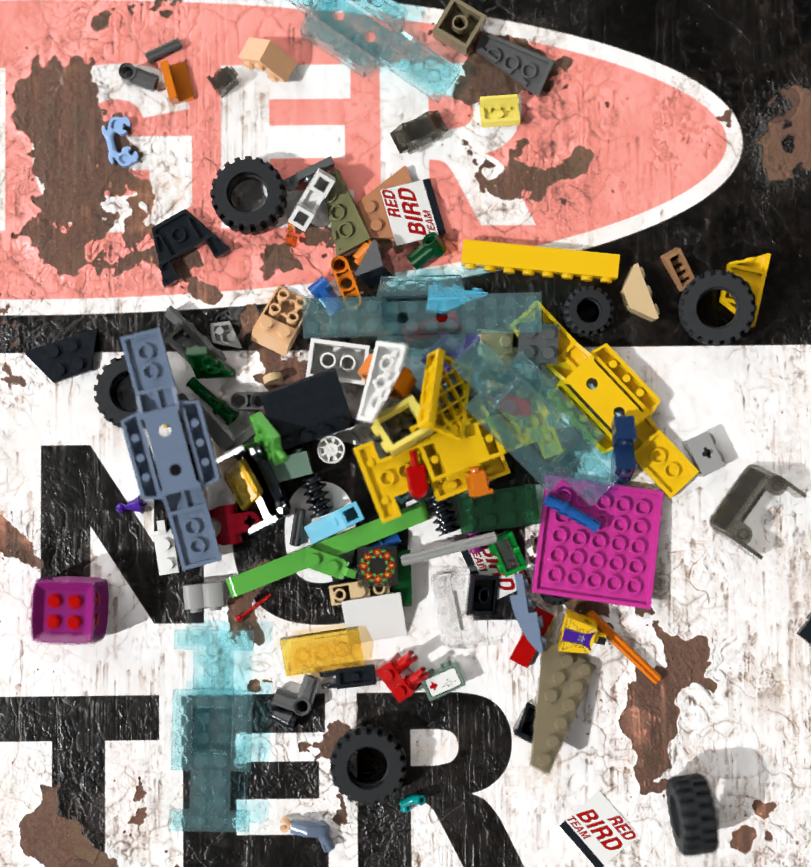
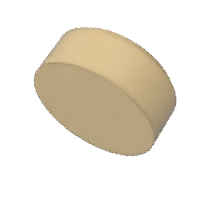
[263,371,283,385]

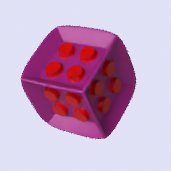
[30,576,109,645]

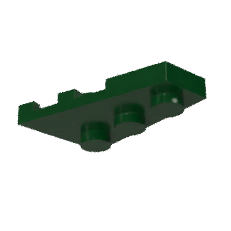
[186,345,235,379]

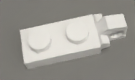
[154,520,180,575]

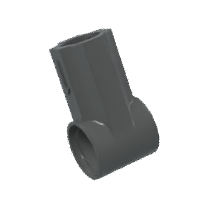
[118,62,159,92]

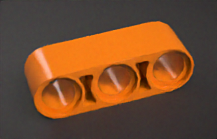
[331,256,363,312]

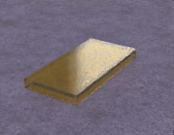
[280,626,364,677]

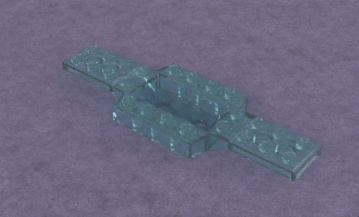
[287,0,461,104]
[303,274,542,357]

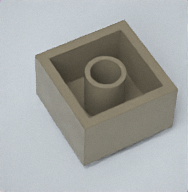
[433,0,487,57]

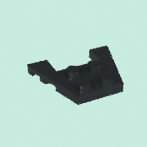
[152,208,231,288]

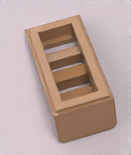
[660,247,695,292]

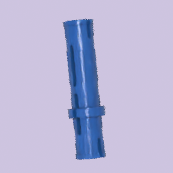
[543,493,601,533]

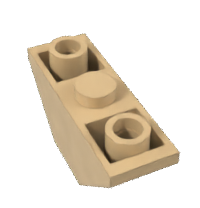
[620,263,660,322]
[329,577,390,606]

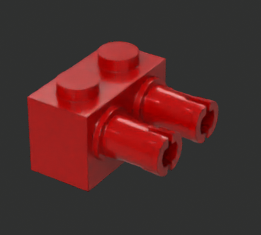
[376,650,430,703]

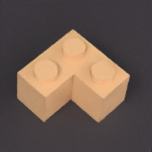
[238,37,297,83]

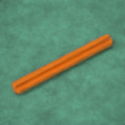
[586,610,662,684]

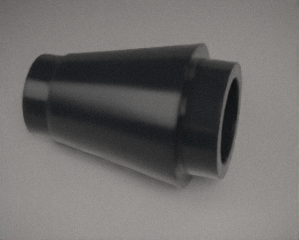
[268,707,299,730]

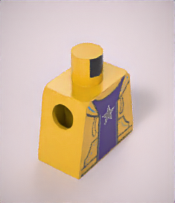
[557,609,607,653]

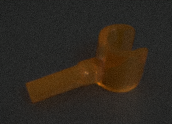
[285,222,298,247]

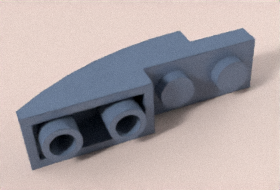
[510,574,547,653]

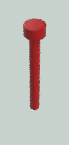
[235,593,271,623]

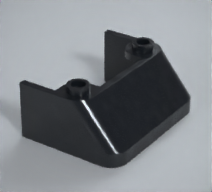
[215,442,291,533]

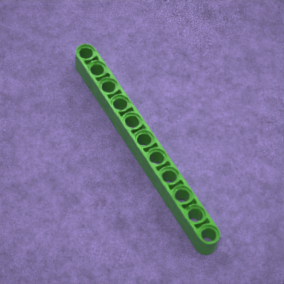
[225,501,432,598]

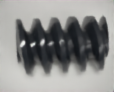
[301,475,333,519]
[425,496,460,536]

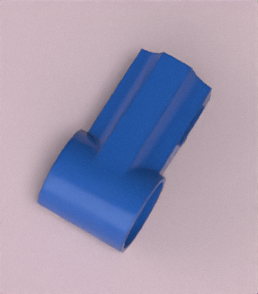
[308,276,345,317]

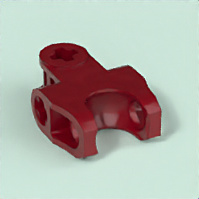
[209,503,262,546]

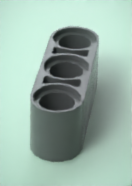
[230,392,265,411]

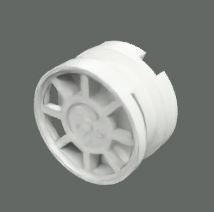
[317,436,346,464]

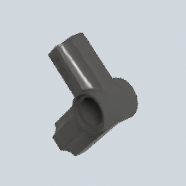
[272,674,321,716]

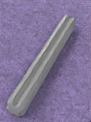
[401,532,498,566]

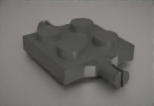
[517,310,559,378]

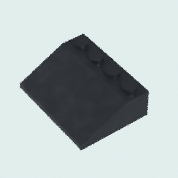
[259,368,355,450]

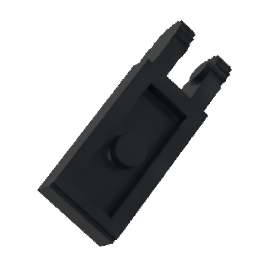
[320,664,377,689]

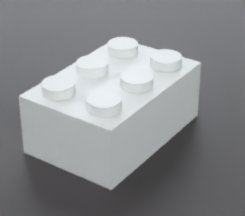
[306,338,371,387]

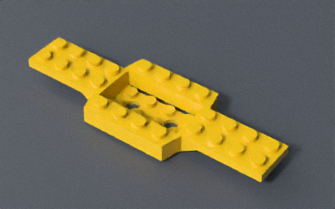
[509,300,699,499]

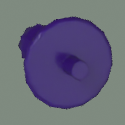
[116,495,148,514]

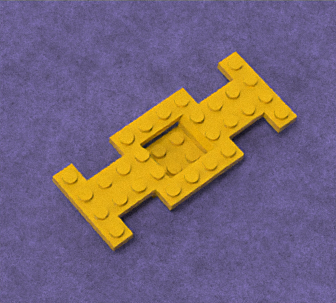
[353,383,564,523]

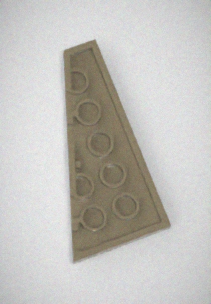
[529,640,596,775]

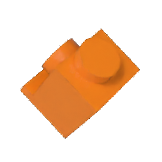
[464,466,493,498]

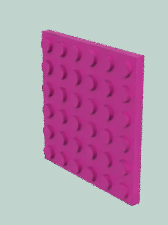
[531,475,664,610]

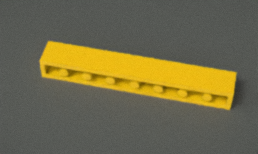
[461,239,620,283]

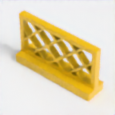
[417,348,473,441]

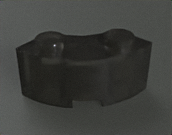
[389,110,449,155]

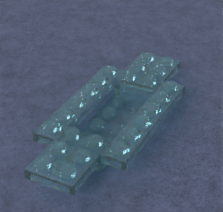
[450,336,619,506]

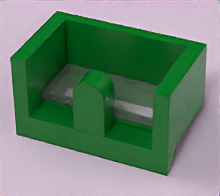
[488,530,528,577]

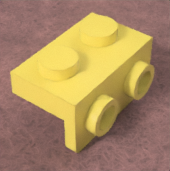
[479,94,520,128]

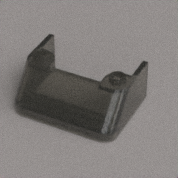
[709,464,807,560]

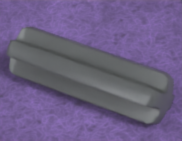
[145,38,182,63]
[289,508,306,547]

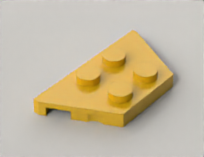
[719,253,771,327]

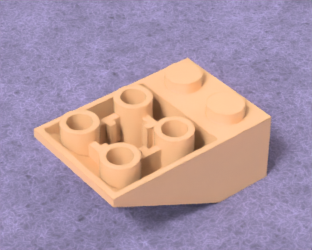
[251,285,314,357]

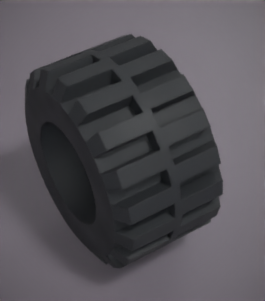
[562,286,614,338]

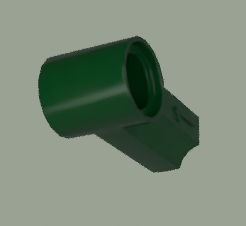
[406,232,447,270]

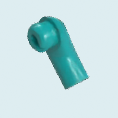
[399,794,426,812]

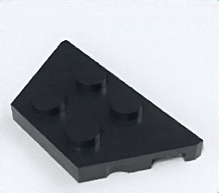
[25,328,99,384]

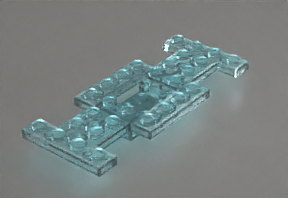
[169,629,255,832]

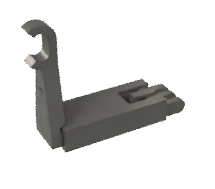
[178,393,268,454]

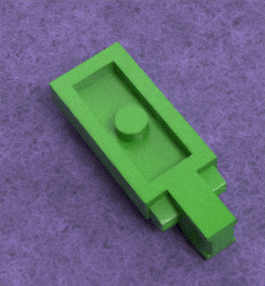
[301,546,357,579]

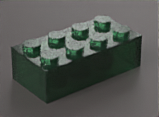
[455,484,541,534]

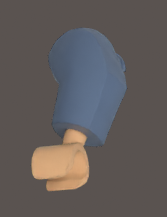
[280,817,335,853]

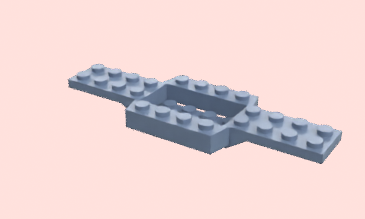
[120,327,222,571]

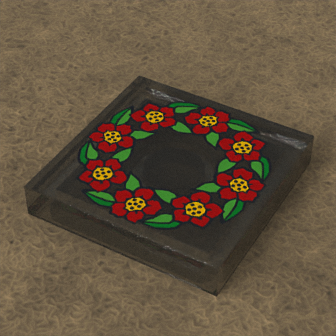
[357,546,398,588]

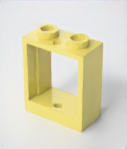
[371,395,434,457]

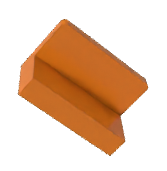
[160,60,195,105]

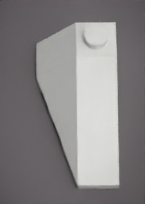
[357,341,408,423]

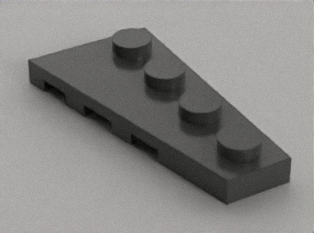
[475,30,554,98]

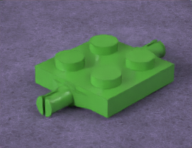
[249,411,289,466]

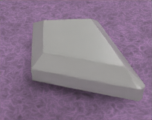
[210,321,242,349]

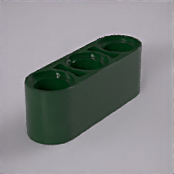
[391,549,412,607]

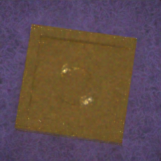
[224,458,263,511]

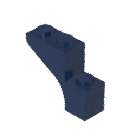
[610,416,637,484]

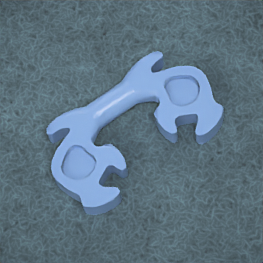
[102,116,139,168]

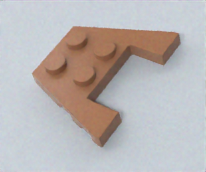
[358,166,412,240]

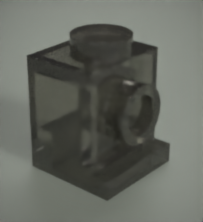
[207,66,239,98]

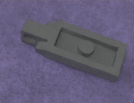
[283,156,335,192]

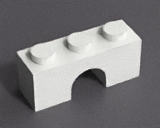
[288,168,335,232]

